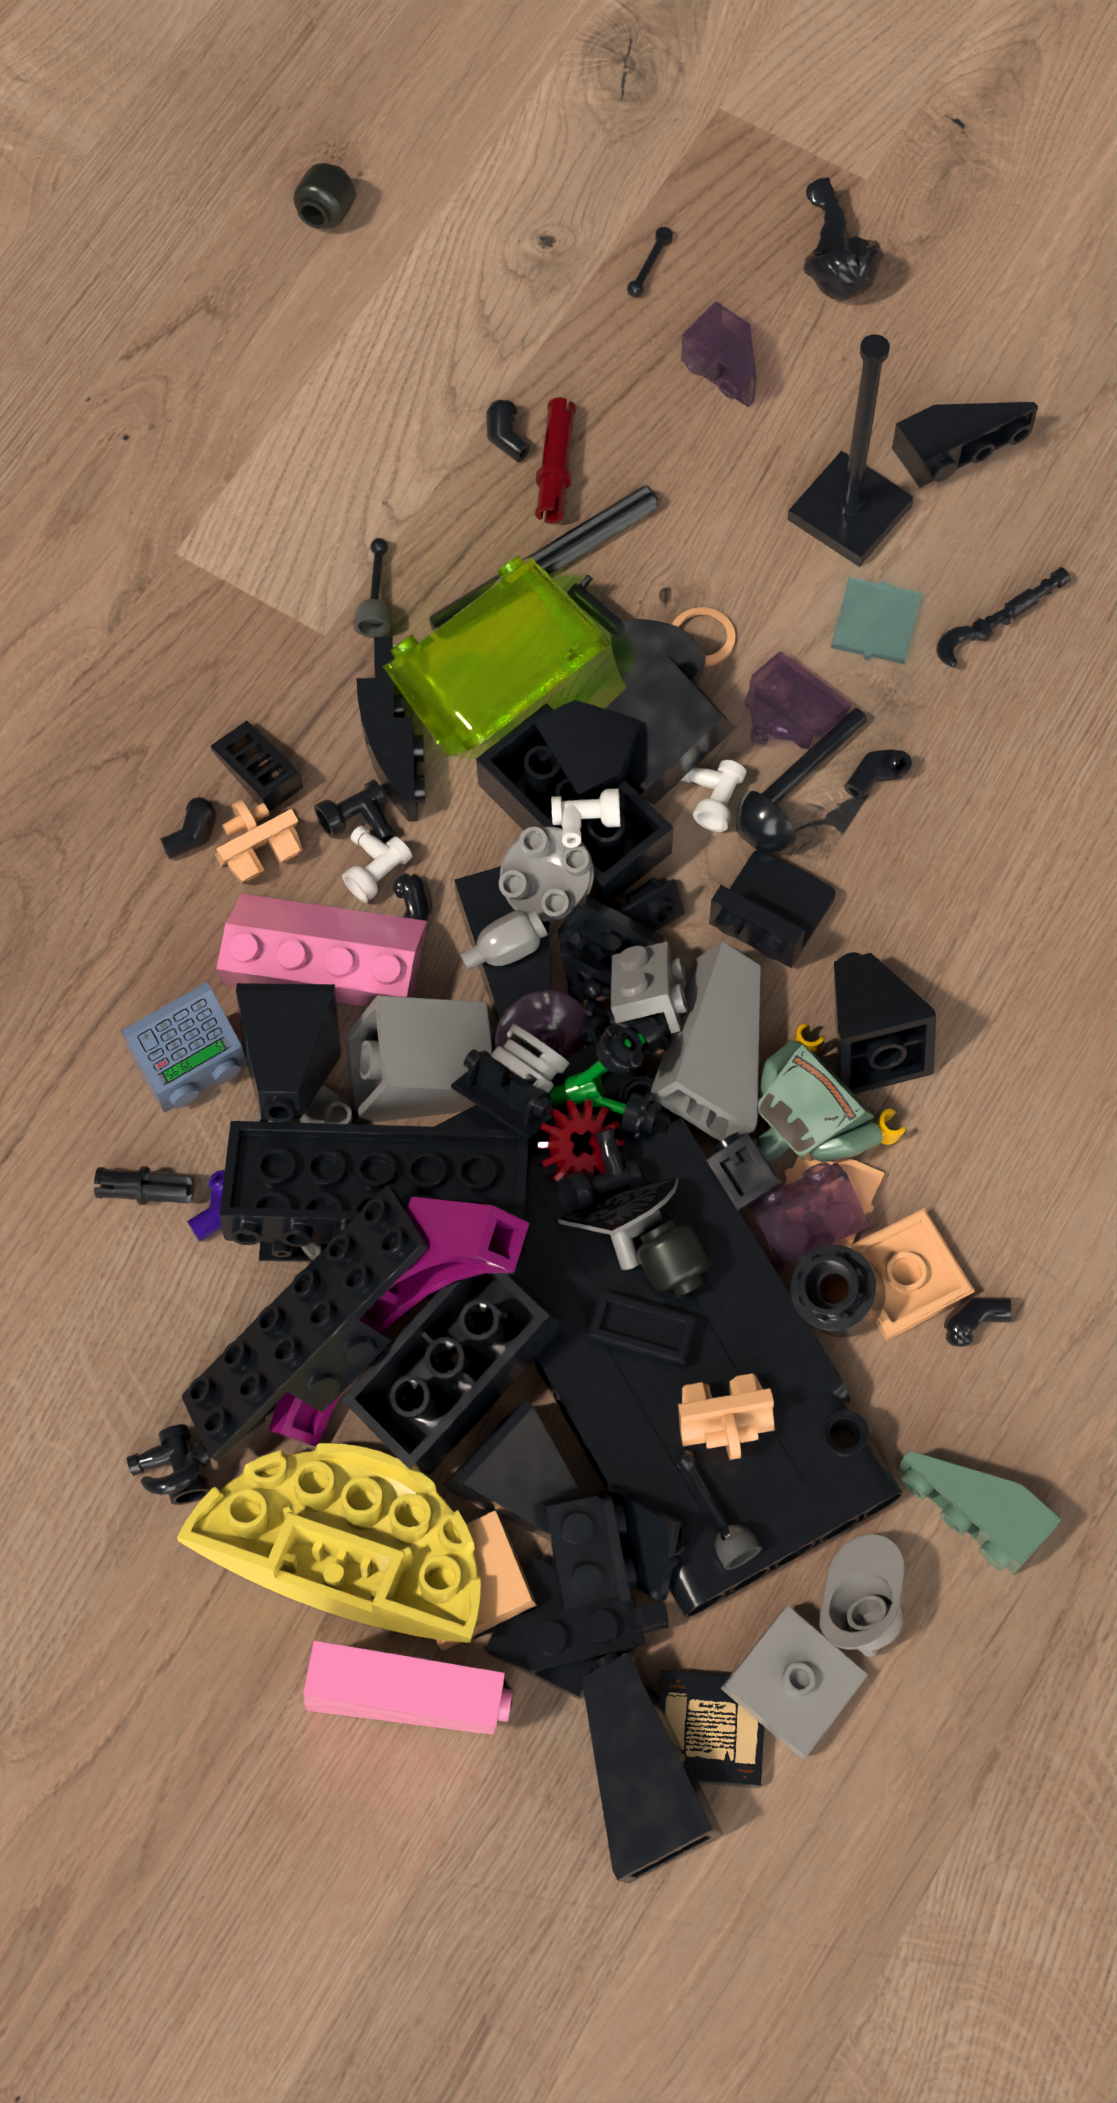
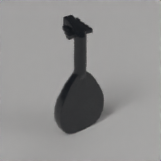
[562,575,706,687]

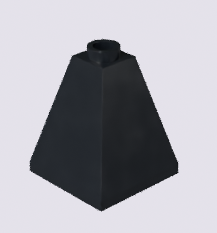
[834,952,936,1094]
[236,983,341,1123]
[443,1400,582,1541]

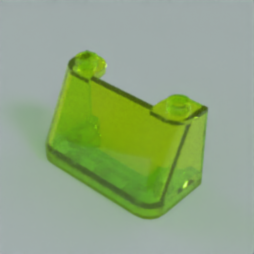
[383,555,610,757]

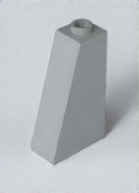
[651,941,761,1141]

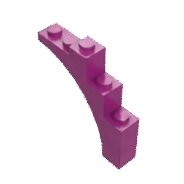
[268,1197,529,1447]

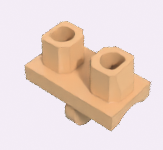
[215,800,303,884]
[678,1373,774,1460]

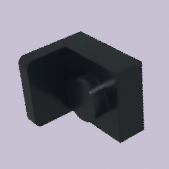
[706,1133,783,1212]

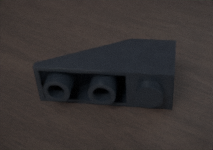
[892,402,1038,487]

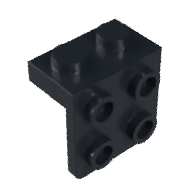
[709,850,835,968]

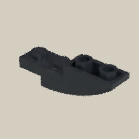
[356,636,426,822]

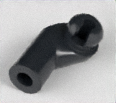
[844,749,912,799]
[160,797,216,860]
[393,873,432,921]
[944,1297,1011,1347]

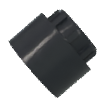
[790,1245,886,1337]

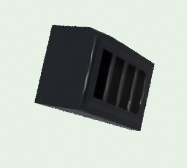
[210,721,303,812]

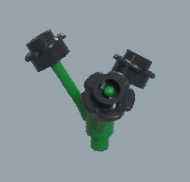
[549,1013,671,1139]

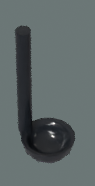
[736,708,867,853]

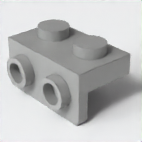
[611,942,688,1033]

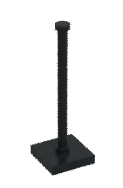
[787,334,914,567]

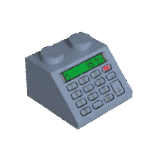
[121,982,247,1112]

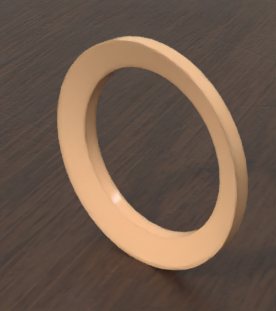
[672,607,735,667]

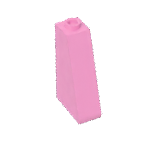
[303,1641,513,1735]

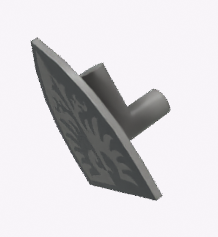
[558,1177,678,1270]

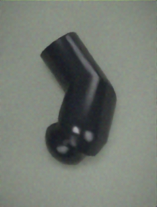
[486,400,530,462]

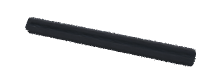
[429,486,658,639]

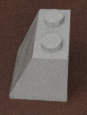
[344,995,494,1124]

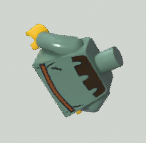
[757,1024,906,1165]

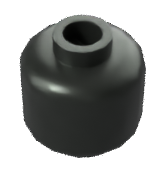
[293,163,356,229]
[636,1218,711,1297]

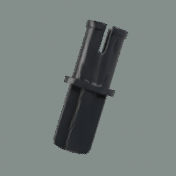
[94,1166,195,1205]

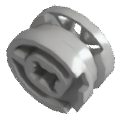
[491,1024,569,1093]

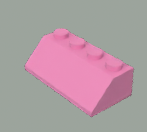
[216,893,428,1007]

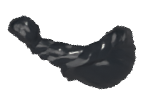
[803,177,884,299]

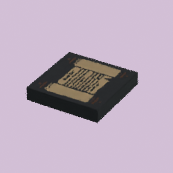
[659,1670,764,1788]

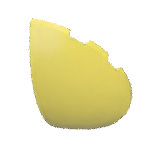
[177,1443,481,1643]

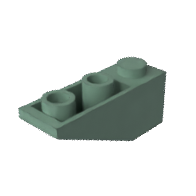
[898,1450,1062,1575]

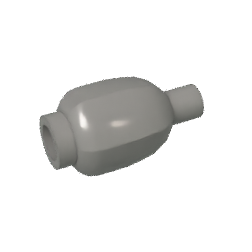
[460,909,548,971]

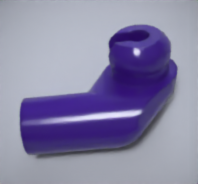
[187,1170,225,1242]

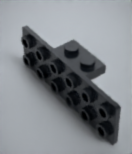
[182,1185,429,1461]

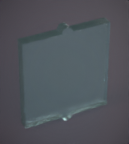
[831,577,922,664]

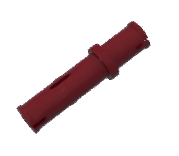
[535,397,576,524]

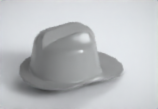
[819,1534,905,1657]

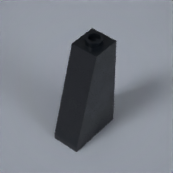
[454,866,552,1045]
[582,1652,723,1884]

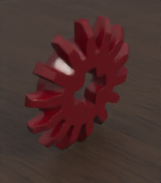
[537,1099,625,1188]

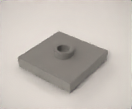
[720,1605,868,1759]

